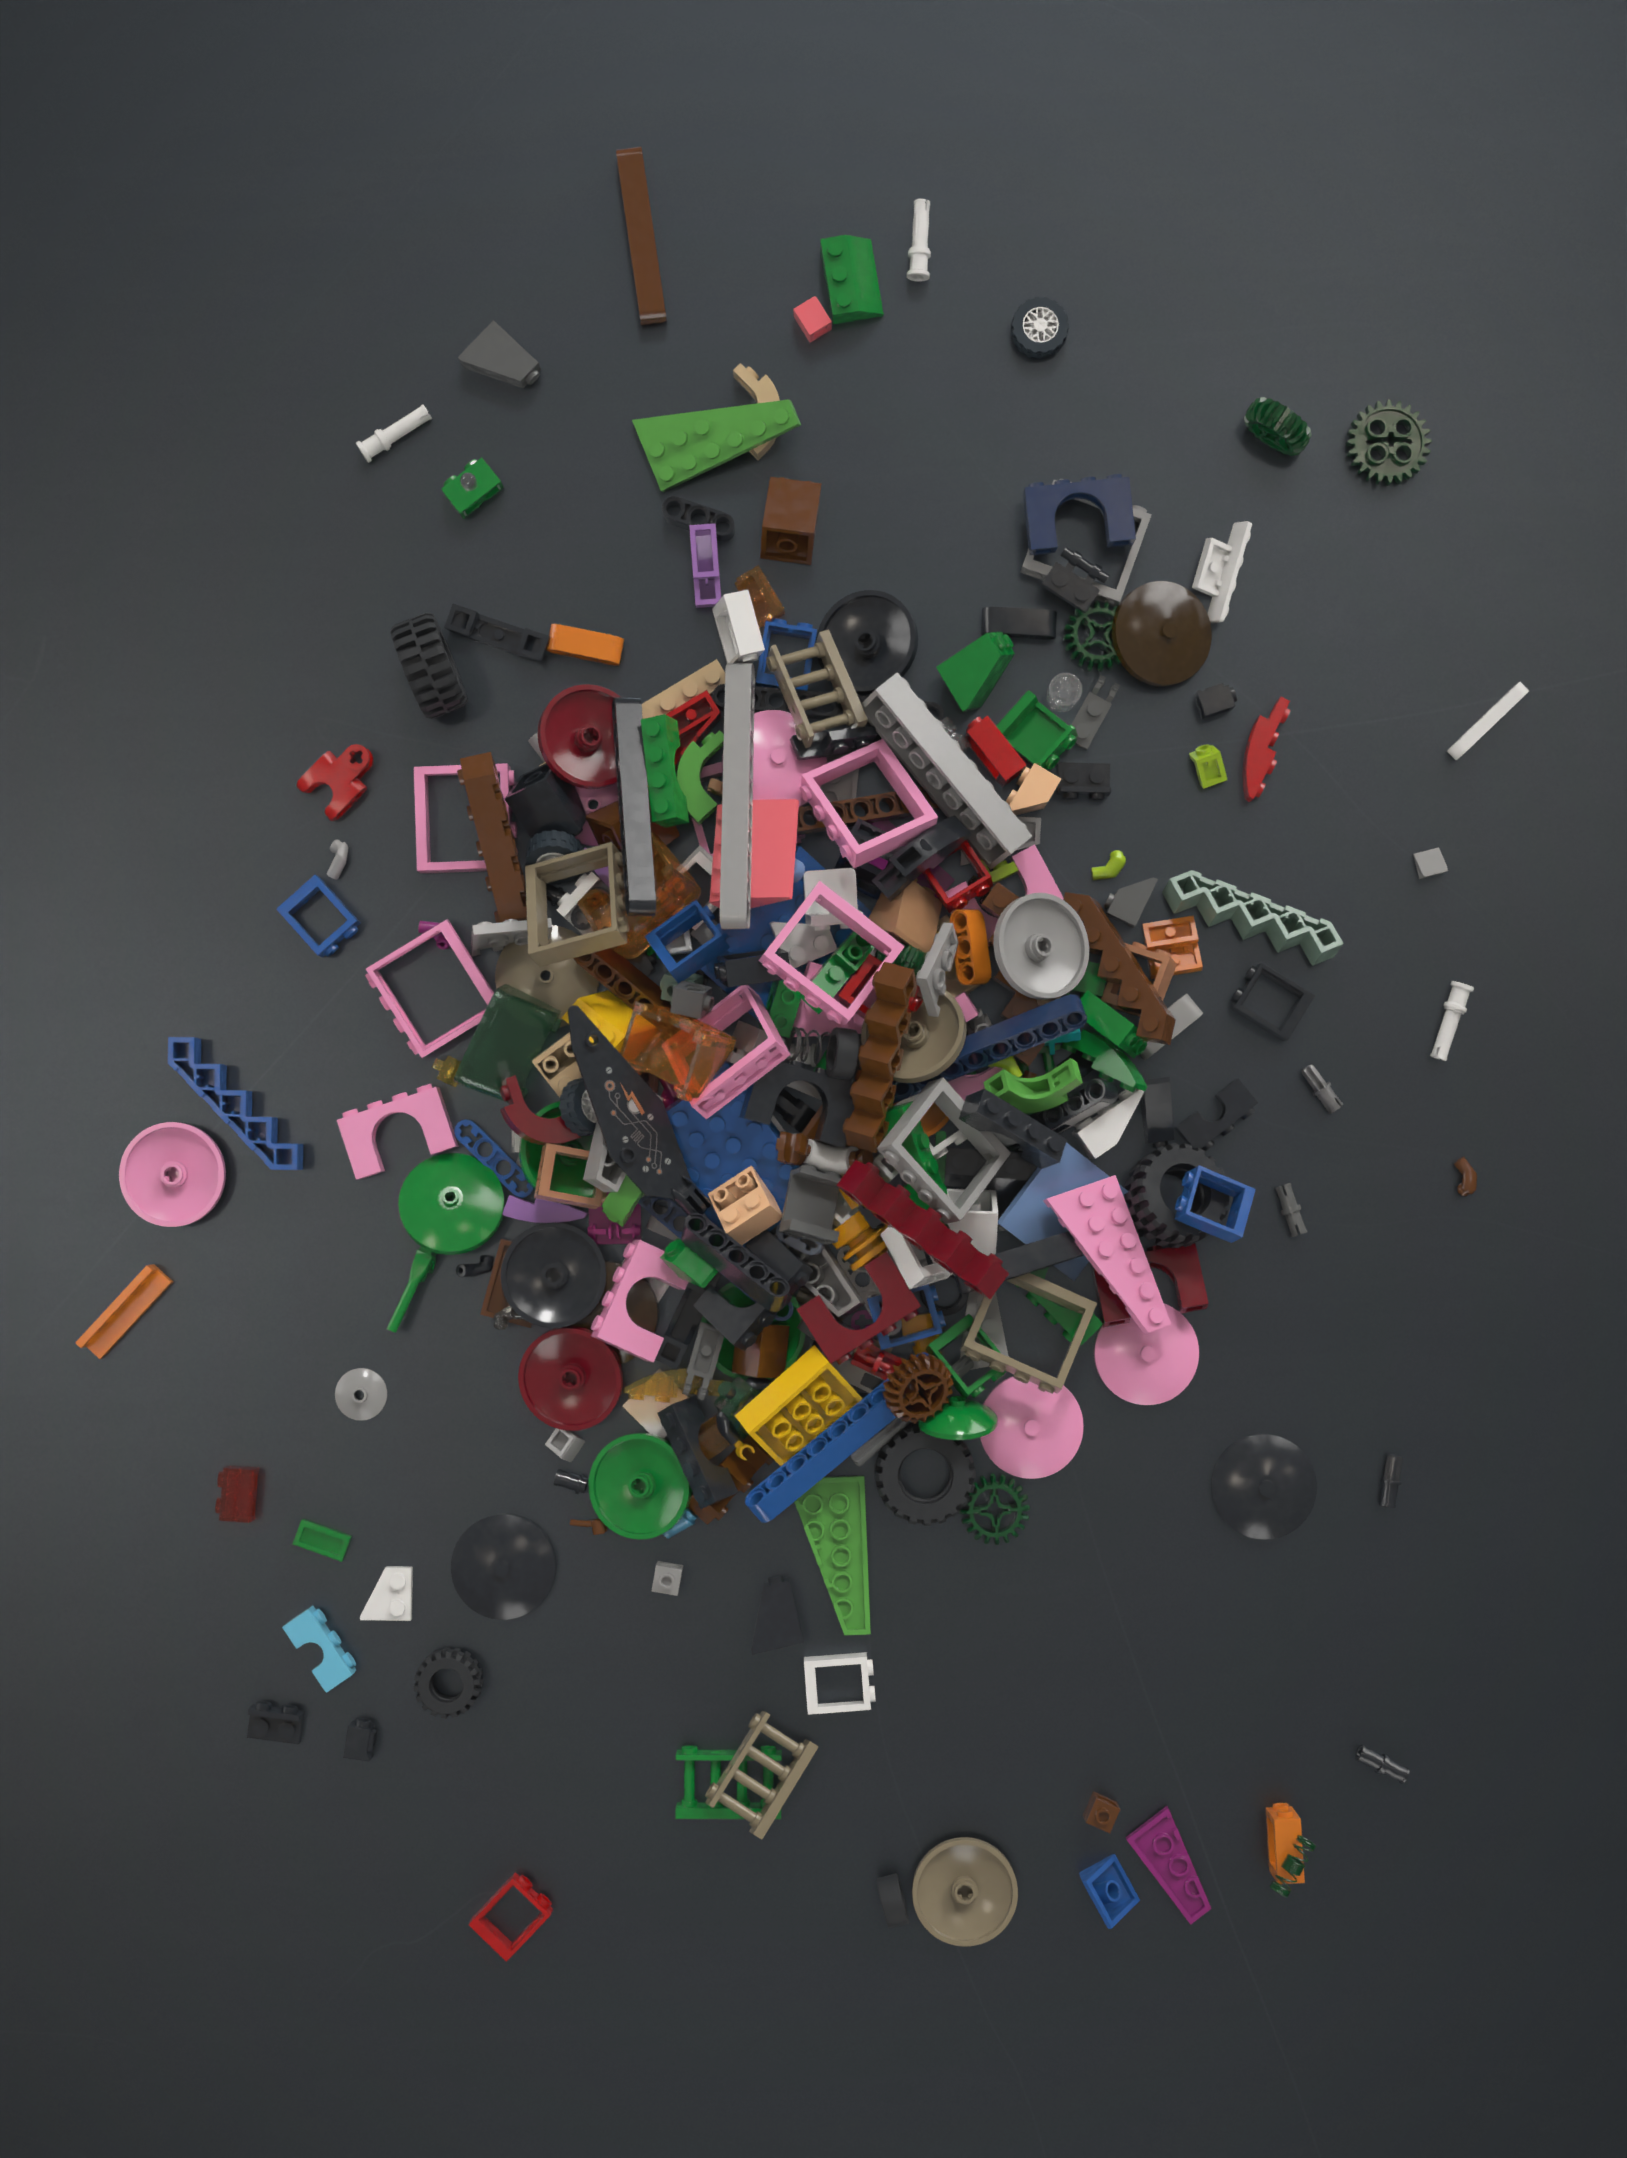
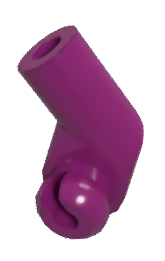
[418,920,450,950]
[658,1071,679,1108]

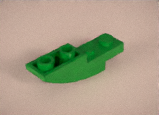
[799,931,875,1014]
[1061,1029,1147,1093]

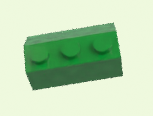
[820,235,884,324]

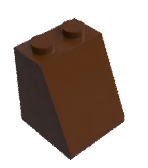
[760,477,822,565]
[585,789,680,854]

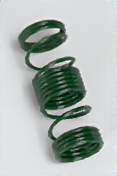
[1270,1835,1316,1898]

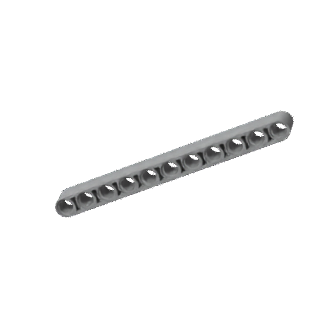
[720,662,755,930]

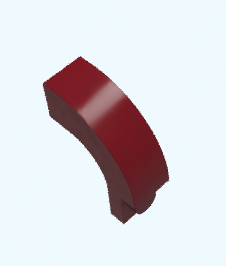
[500,1075,581,1145]

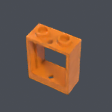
[1266,1803,1305,1884]

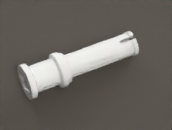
[907,199,931,281]
[356,404,432,463]
[1430,981,1474,1061]

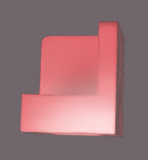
[793,296,832,343]

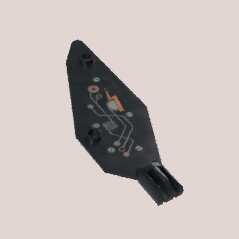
[568,1005,712,1215]

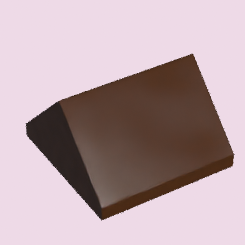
[732,1324,790,1378]

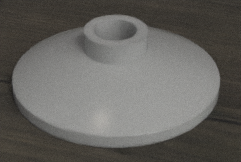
[335,1368,387,1420]

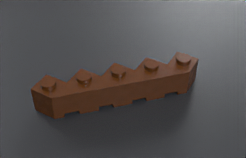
[457,752,527,923]
[980,882,1045,1067]
[1063,892,1176,1045]
[843,962,917,1153]
[688,1433,774,1525]

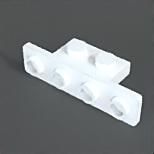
[1192,521,1252,623]

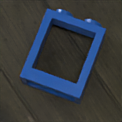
[756,618,817,691]
[276,874,361,957]
[645,900,730,984]
[1175,1166,1256,1243]
[867,1284,946,1350]

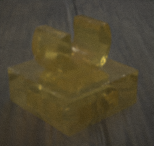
[432,1055,467,1087]

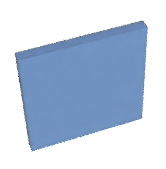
[998,1142,1129,1281]

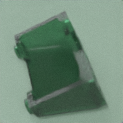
[453,984,562,1103]

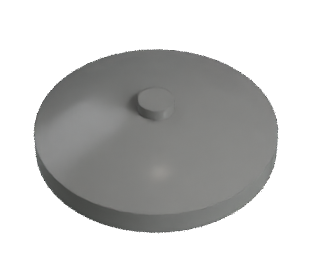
[993,893,1089,1000]

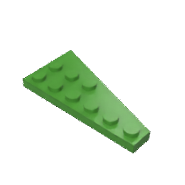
[632,399,801,492]
[794,1475,871,1635]

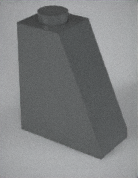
[458,320,541,388]

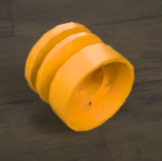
[832,1211,888,1271]

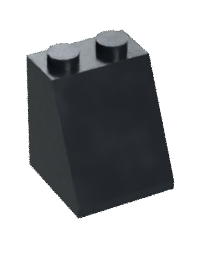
[505,763,586,838]

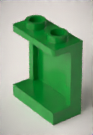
[996,690,1078,770]

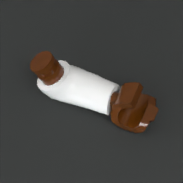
[776,1131,874,1177]

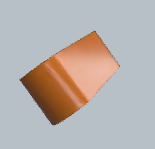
[546,624,625,666]
[950,910,991,985]

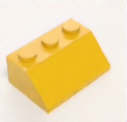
[562,990,657,1063]

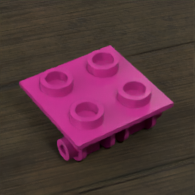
[588,1192,641,1244]

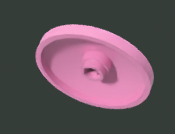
[722,710,827,807]
[119,1122,226,1227]
[1094,1304,1199,1405]
[980,1376,1084,1479]

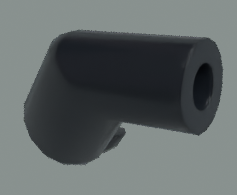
[456,1255,493,1277]

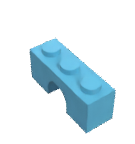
[282,1605,357,1693]

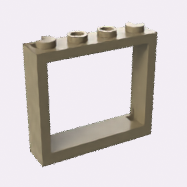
[525,842,630,967]
[960,1273,1097,1394]

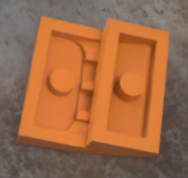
[1142,915,1203,979]

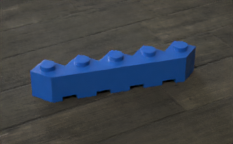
[168,1037,303,1170]

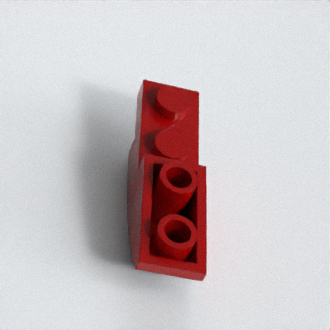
[1242,697,1291,802]

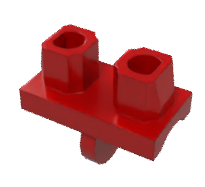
[850,1344,902,1380]

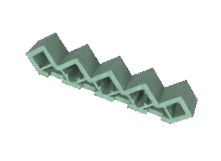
[1162,870,1344,966]

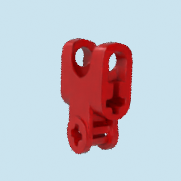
[297,744,374,821]

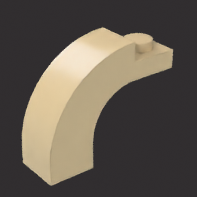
[733,363,780,460]

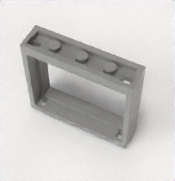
[1020,479,1152,606]
[877,1078,1011,1224]

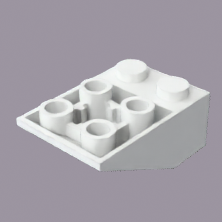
[1072,1089,1144,1159]

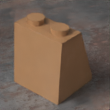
[868,878,942,953]

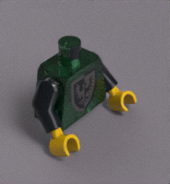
[714,1376,772,1460]

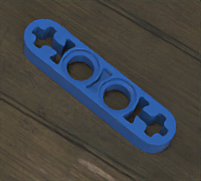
[454,1120,534,1198]

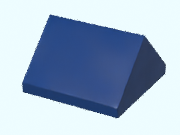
[1079,1854,1140,1929]

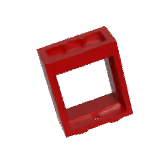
[964,715,1026,788]
[922,840,993,913]
[838,954,923,1019]
[469,1872,553,1962]

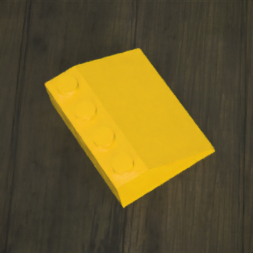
[735,1345,863,1466]

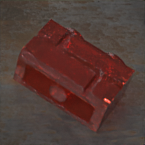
[215,1465,259,1523]

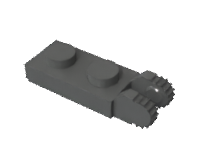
[1071,675,1120,750]
[682,1322,724,1400]

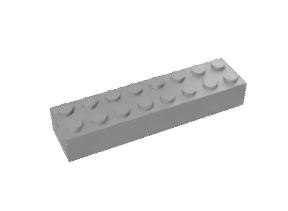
[861,673,1032,870]

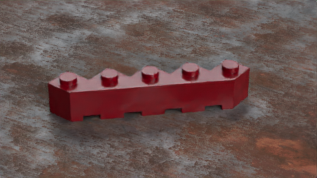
[837,1160,1009,1299]

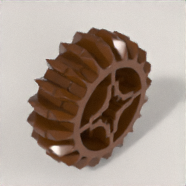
[882,1352,954,1424]

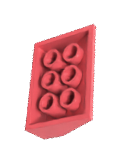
[709,799,799,908]

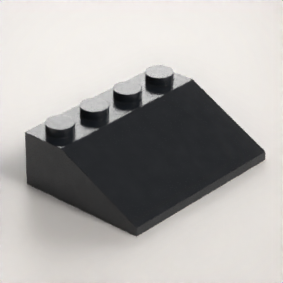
[944,1147,1037,1231]

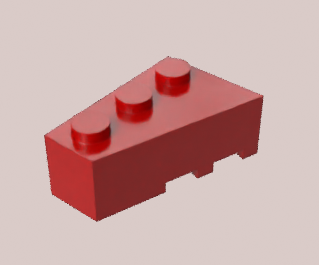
[666,690,722,771]

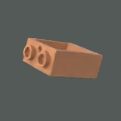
[1101,942,1177,1017]
[534,1143,607,1209]

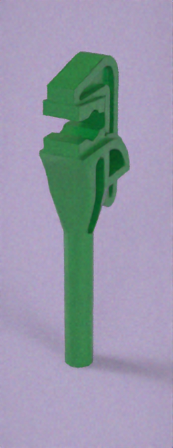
[387,1246,437,1333]

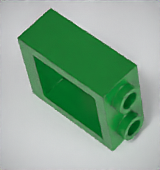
[1081,990,1147,1059]
[925,1314,1006,1399]

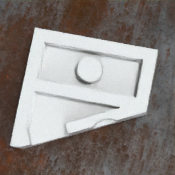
[769,921,837,968]
[360,1566,413,1621]

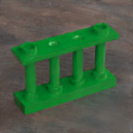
[675,1745,782,1819]

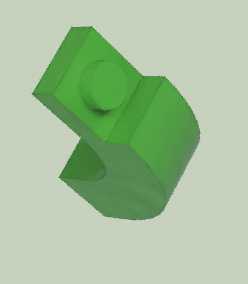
[677,730,724,825]
[983,1058,1083,1113]
[601,1175,643,1227]

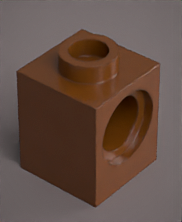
[1083,1791,1120,1833]

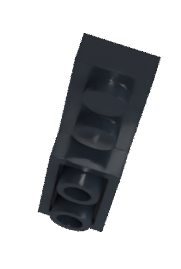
[872,815,972,902]

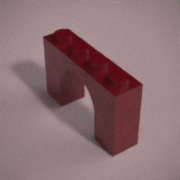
[1091,1243,1209,1328]
[797,1252,921,1365]

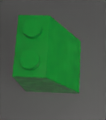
[936,632,1015,712]

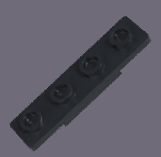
[790,725,882,760]

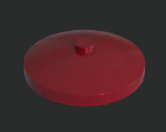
[538,684,620,789]
[518,1326,623,1431]

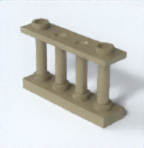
[766,630,868,748]
[705,1711,818,1840]

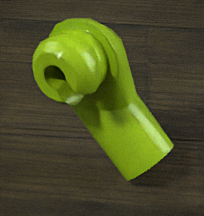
[1091,850,1126,880]
[988,1056,1023,1077]

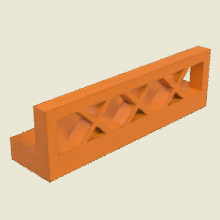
[75,1264,173,1359]

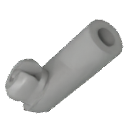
[326,839,349,880]

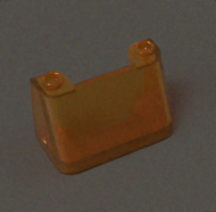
[577,831,701,959]
[620,1002,737,1102]

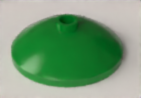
[918,1396,998,1440]

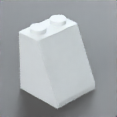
[947,1189,998,1256]

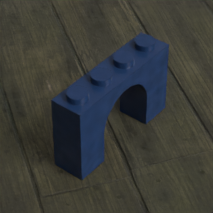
[1023,474,1136,556]

